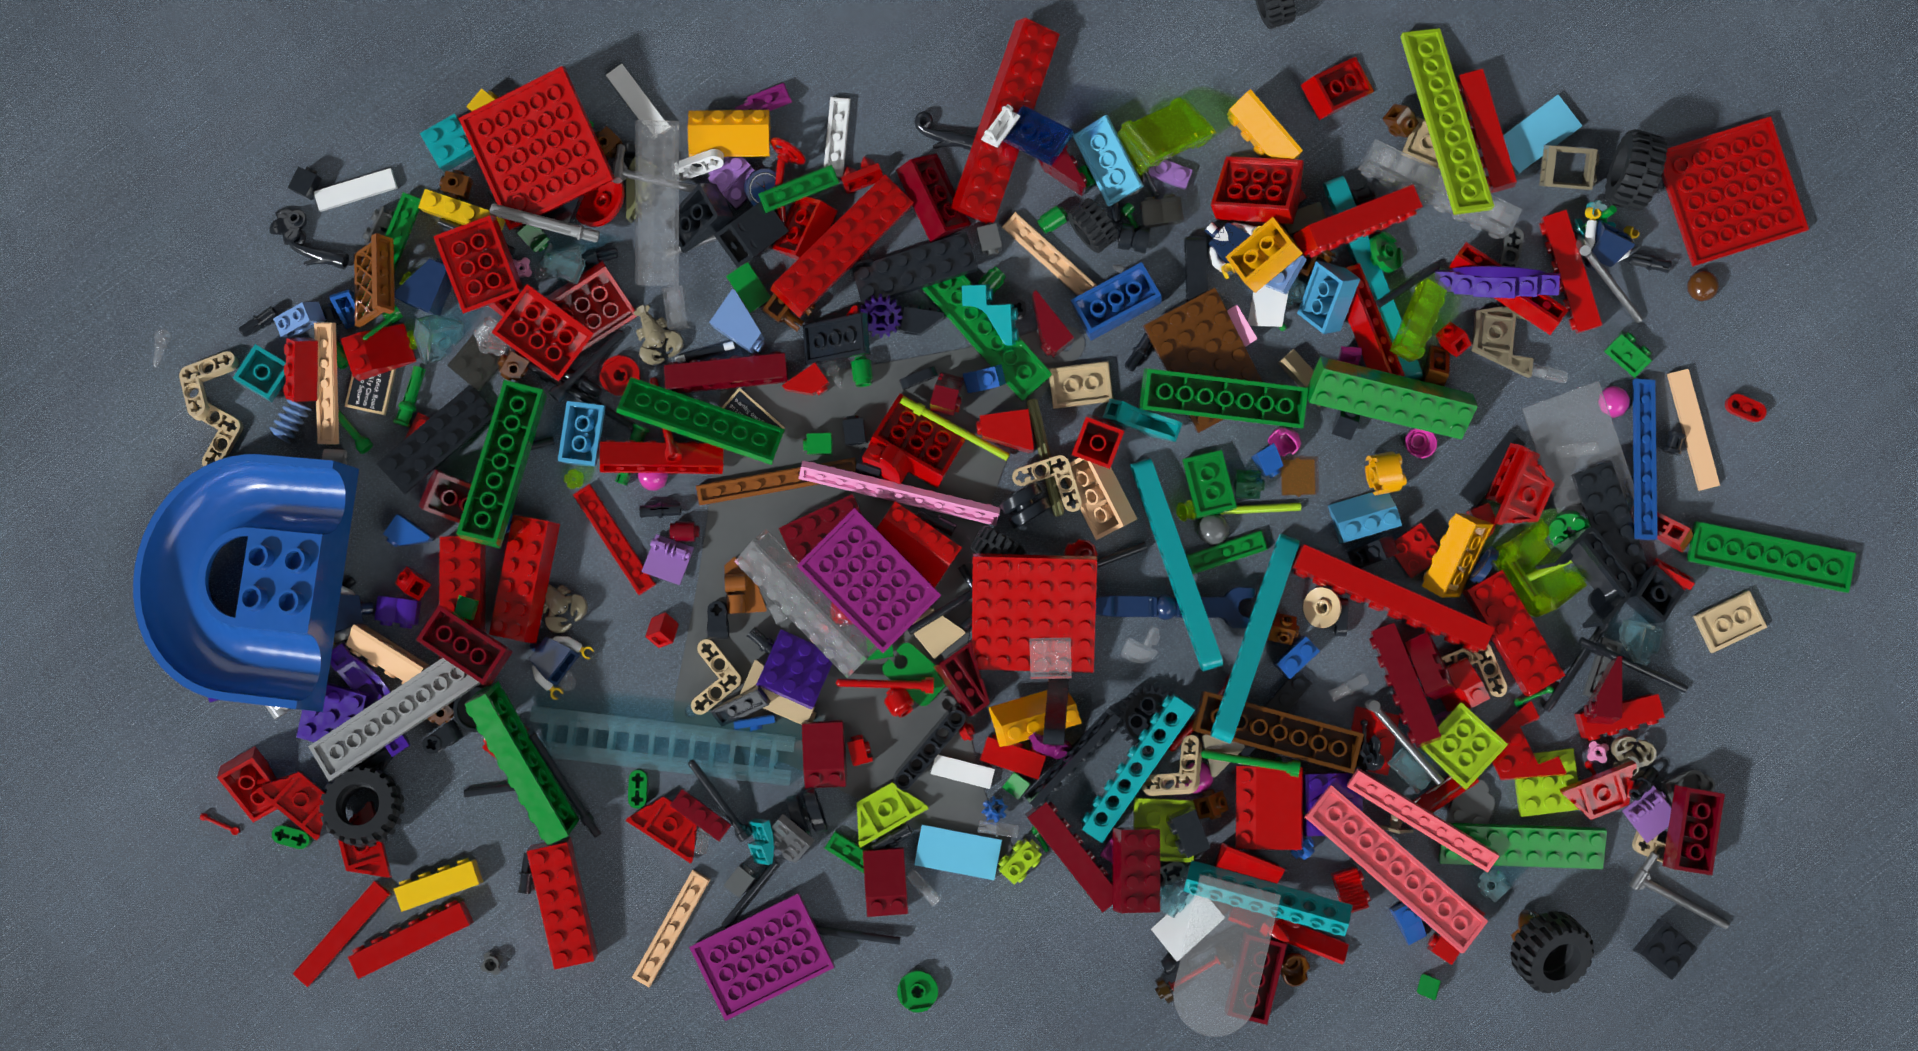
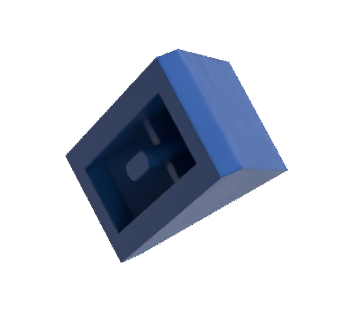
[329,290,355,329]

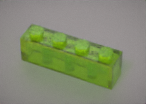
[1390,278,1447,363]

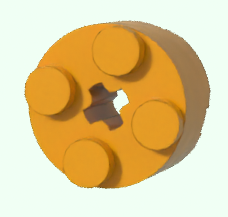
[1365,451,1407,495]

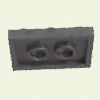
[772,814,815,863]

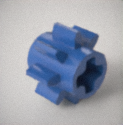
[981,796,1008,823]
[1290,836,1315,860]

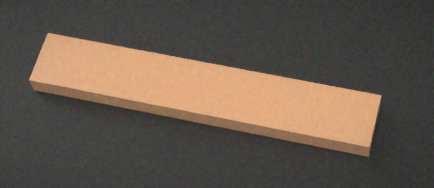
[1002,212,1097,296]
[314,322,339,445]
[1667,369,1720,491]
[632,869,711,988]

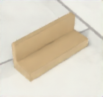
[1278,349,1320,407]

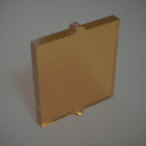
[1281,458,1315,497]

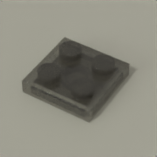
[447,335,500,392]

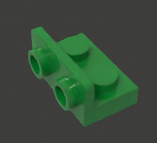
[1604,330,1652,378]

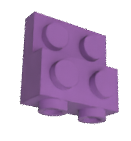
[708,157,755,210]

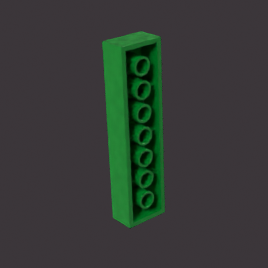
[1307,356,1478,440]
[1139,368,1308,428]
[456,380,547,549]
[464,681,579,846]

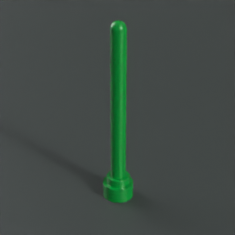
[338,409,374,454]
[1201,750,1301,777]

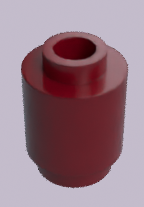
[670,521,700,541]

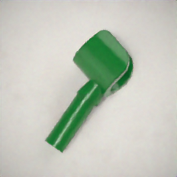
[1121,203,1138,228]
[1031,826,1049,852]

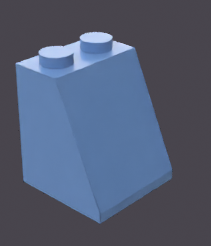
[709,289,765,354]

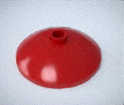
[575,181,624,227]

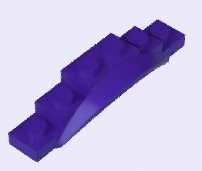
[1435,266,1561,298]
[330,643,411,757]

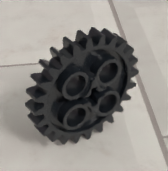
[1117,686,1179,752]

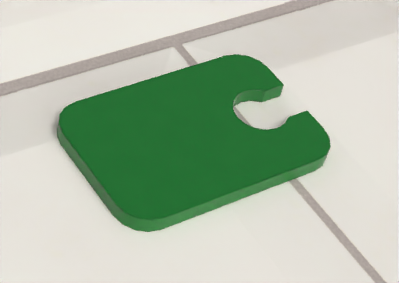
[882,642,946,706]

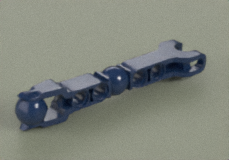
[1095,587,1256,628]

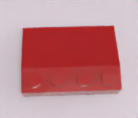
[1211,156,1304,224]
[433,215,524,314]
[547,261,637,353]
[491,283,594,381]
[868,393,966,488]
[876,501,962,588]
[1236,765,1303,850]

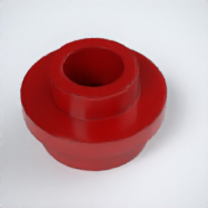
[959,721,975,741]

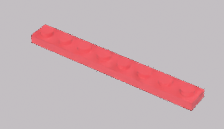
[1347,768,1499,873]

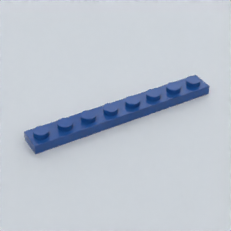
[1633,379,1657,540]

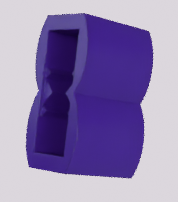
[374,596,422,629]

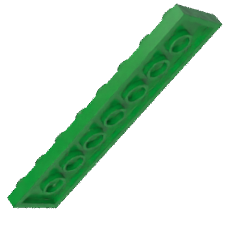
[922,275,1052,402]
[616,377,785,465]
[1687,521,1856,593]
[1438,823,1607,869]

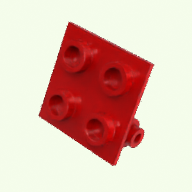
[1394,523,1439,578]

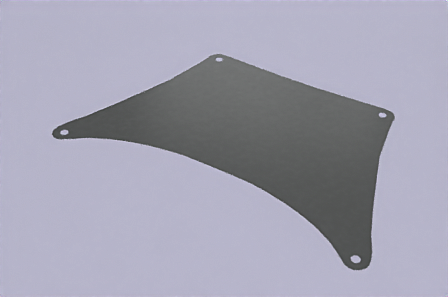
[673,325,1085,870]

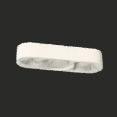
[671,149,724,181]

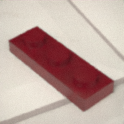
[670,789,732,842]

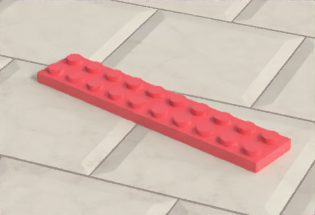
[1305,785,1488,953]

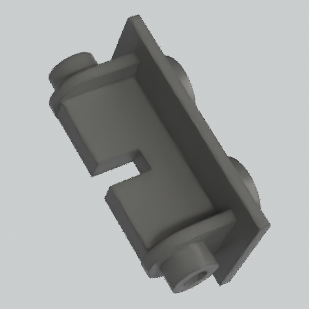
[362,206,394,244]

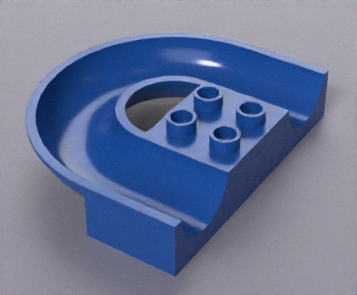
[133,454,359,712]

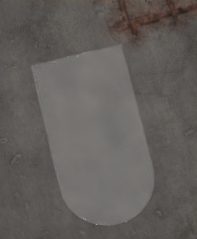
[1522,381,1634,533]
[1173,875,1281,1037]

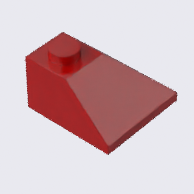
[1440,657,1490,712]

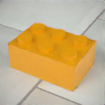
[1226,217,1303,293]

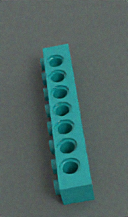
[1080,692,1195,843]
[1184,860,1353,937]

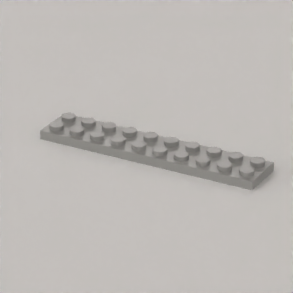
[308,658,504,781]

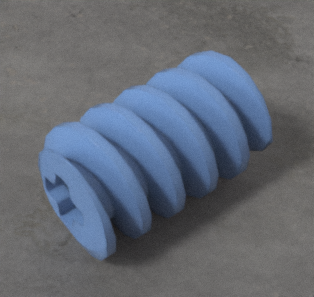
[269,399,312,444]

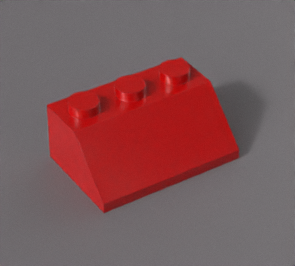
[772,197,837,260]
[1351,706,1400,776]
[1214,843,1285,884]

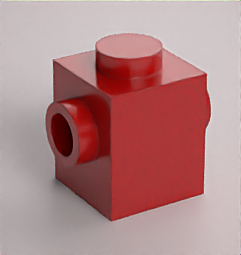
[1435,322,1472,358]
[395,566,431,601]

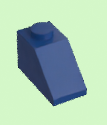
[963,364,1006,393]
[1251,443,1284,478]
[383,514,435,547]
[1389,902,1427,945]

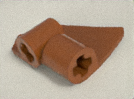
[724,557,767,614]

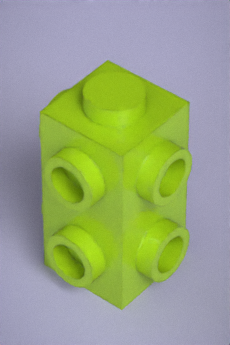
[998,838,1042,885]

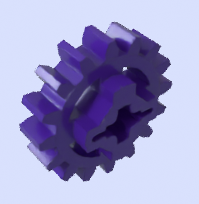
[860,294,903,338]

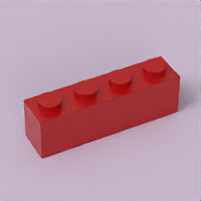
[1574,693,1665,741]

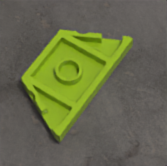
[857,782,929,848]

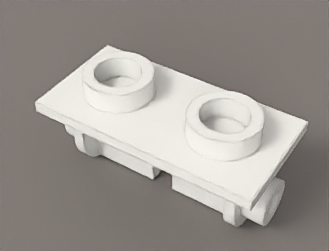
[981,104,1021,148]

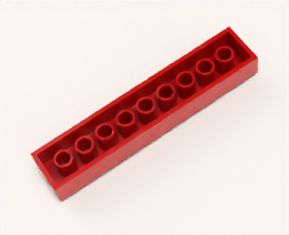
[950,18,1060,223]
[1291,544,1495,653]

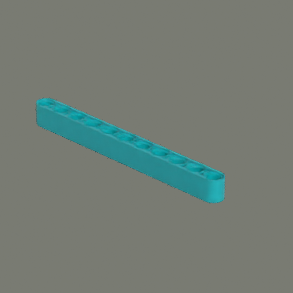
[1323,176,1423,380]
[1130,458,1223,672]
[1210,533,1300,744]

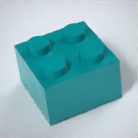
[419,113,475,173]
[233,344,286,403]

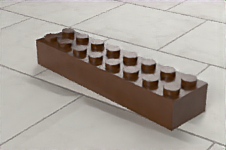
[1192,691,1364,774]

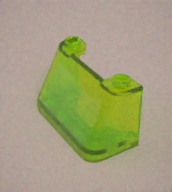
[1117,97,1216,176]
[1493,518,1587,617]

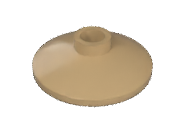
[1303,587,1341,628]

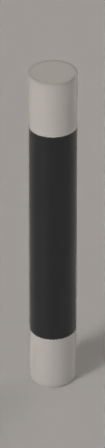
[675,341,735,363]

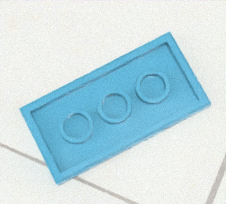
[1503,95,1582,175]
[1072,115,1143,206]
[914,824,1002,880]

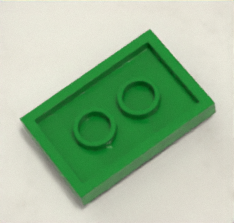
[1182,450,1237,518]

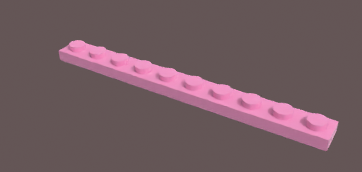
[799,461,1000,526]

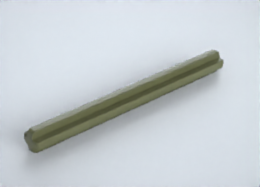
[1027,399,1064,517]

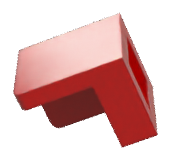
[645,612,679,648]

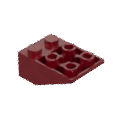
[1034,134,1087,196]

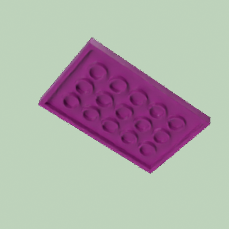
[797,508,941,653]
[689,893,835,1021]

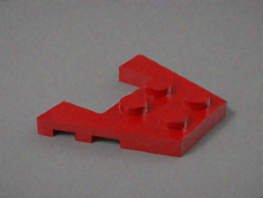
[1492,701,1567,780]

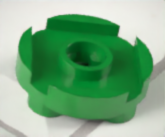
[1370,232,1403,273]
[1549,510,1591,546]
[897,970,938,1013]

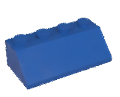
[1071,262,1161,341]

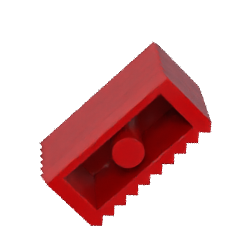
[1331,866,1371,913]

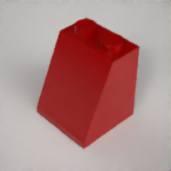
[976,409,1034,453]
[1072,413,1126,469]

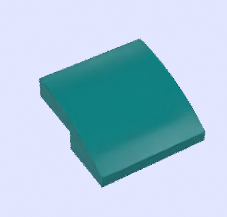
[748,819,774,865]

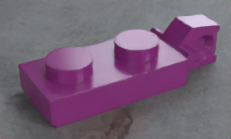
[735,83,792,111]
[1028,732,1073,760]

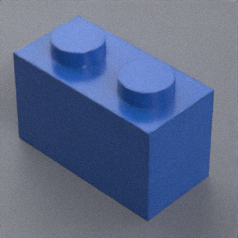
[1273,636,1320,679]

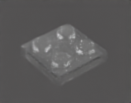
[1029,637,1072,679]

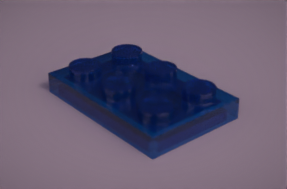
[1003,105,1074,166]

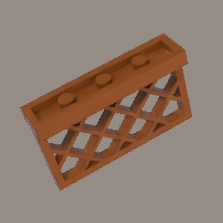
[354,233,395,327]

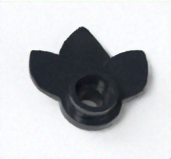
[269,208,307,245]
[1355,735,1384,772]

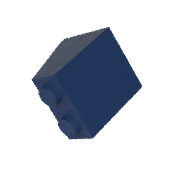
[394,258,452,317]

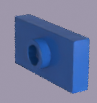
[734,714,777,731]

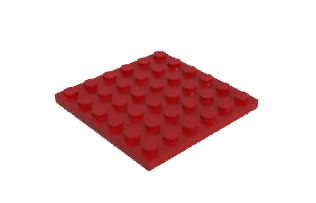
[458,66,615,230]
[1661,116,1809,267]
[972,553,1097,673]

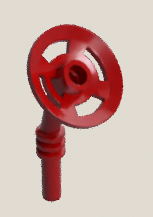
[770,138,806,221]

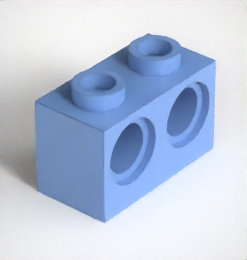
[274,302,326,337]

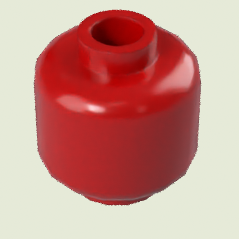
[884,688,914,718]

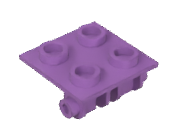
[642,534,694,585]
[1622,786,1671,843]

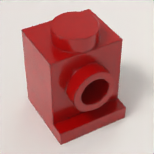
[847,734,874,766]

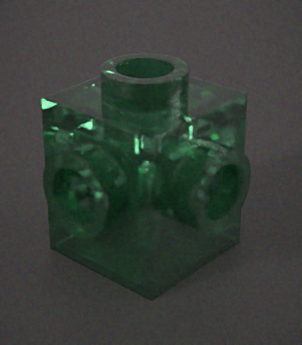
[1234,470,1265,499]

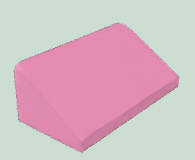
[1227,305,1257,347]

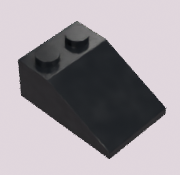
[665,183,734,253]

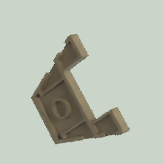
[1471,307,1533,378]

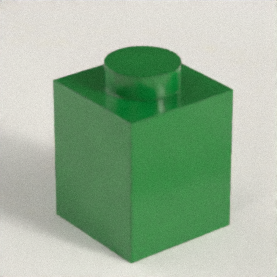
[803,433,833,455]

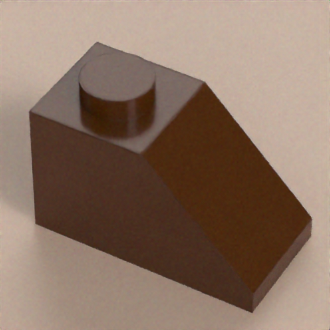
[1422,345,1450,386]

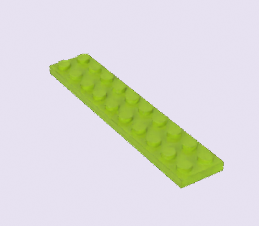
[1400,28,1494,215]

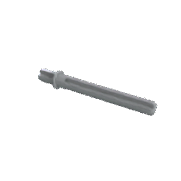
[490,204,600,242]

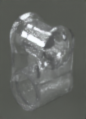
[473,316,506,356]

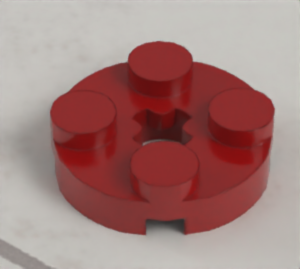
[600,355,641,396]

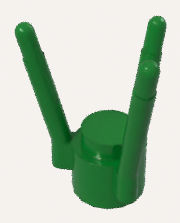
[363,305,403,340]

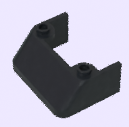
[1535,528,1637,628]

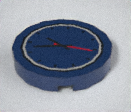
[744,169,776,206]
[1469,546,1499,584]

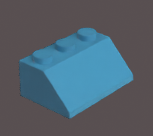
[1297,261,1360,334]
[558,401,606,466]
[1328,492,1402,544]

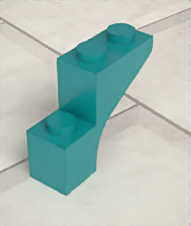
[962,284,1019,345]
[1103,399,1183,442]

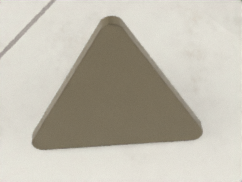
[1202,734,1245,777]
[1377,814,1414,834]

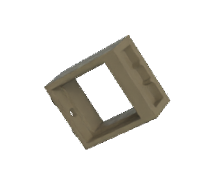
[1539,145,1599,190]

